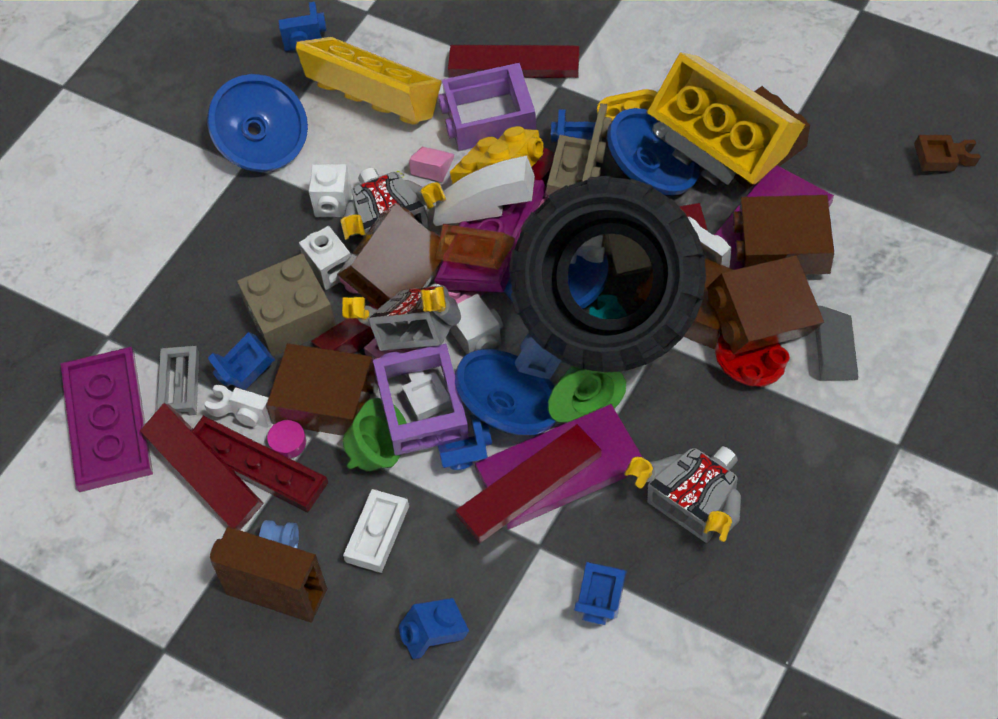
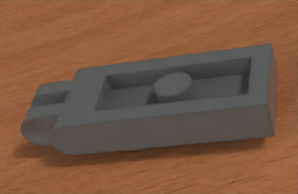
[652,122,736,186]

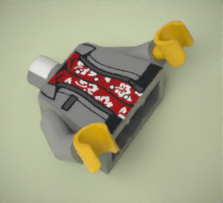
[340,168,446,240]
[342,284,461,351]
[624,446,741,543]

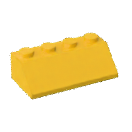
[296,37,442,124]
[647,52,805,184]

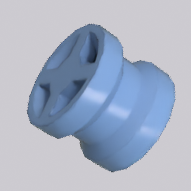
[259,520,299,548]

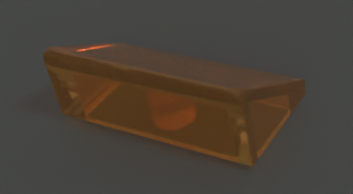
[435,224,515,269]

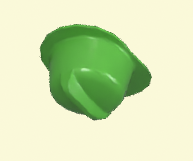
[548,366,626,422]
[343,398,407,471]

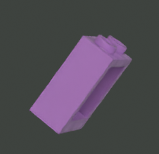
[438,63,536,151]
[373,343,469,456]

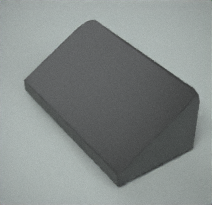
[815,306,859,381]

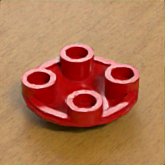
[715,335,790,387]

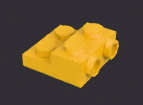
[450,126,543,184]

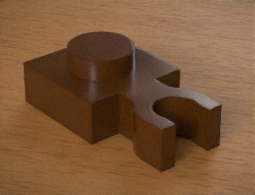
[914,135,981,171]

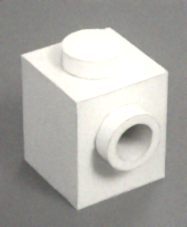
[309,164,352,217]
[299,226,351,291]
[450,294,503,355]

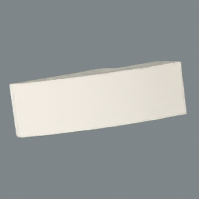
[433,156,535,226]

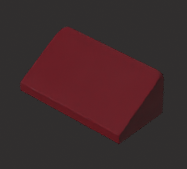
[311,304,378,354]

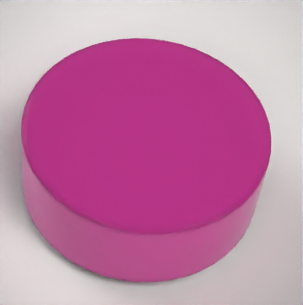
[267,420,306,459]

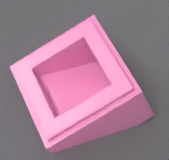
[409,146,454,182]

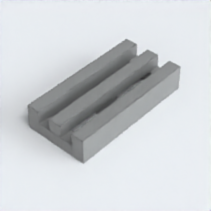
[157,346,199,416]

